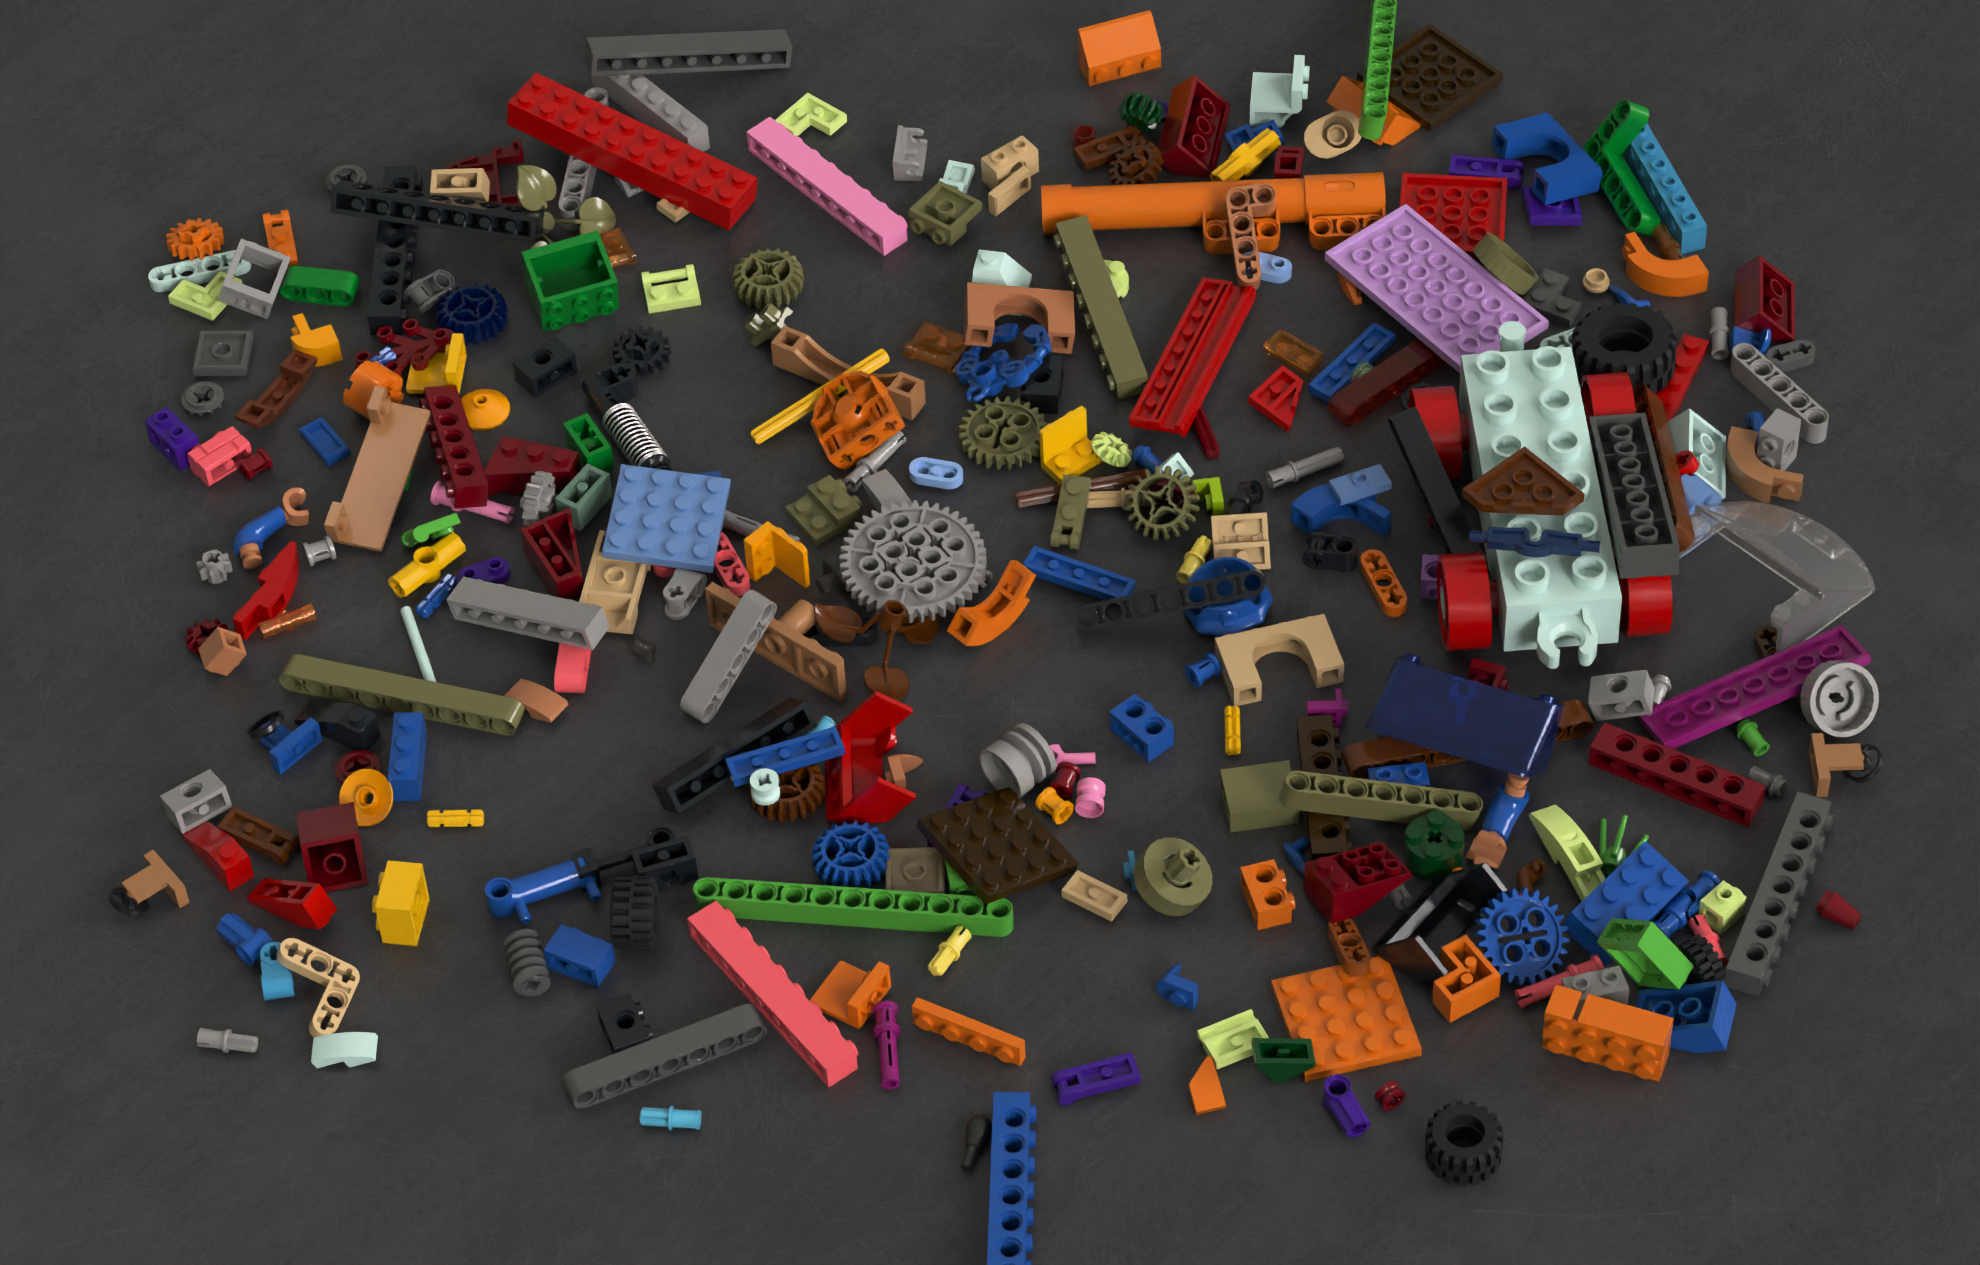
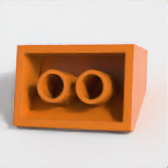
[1078,10,1161,87]
[1326,75,1421,146]

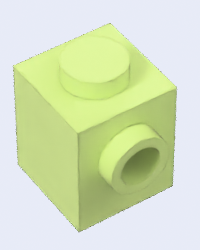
[1699,880,1746,935]

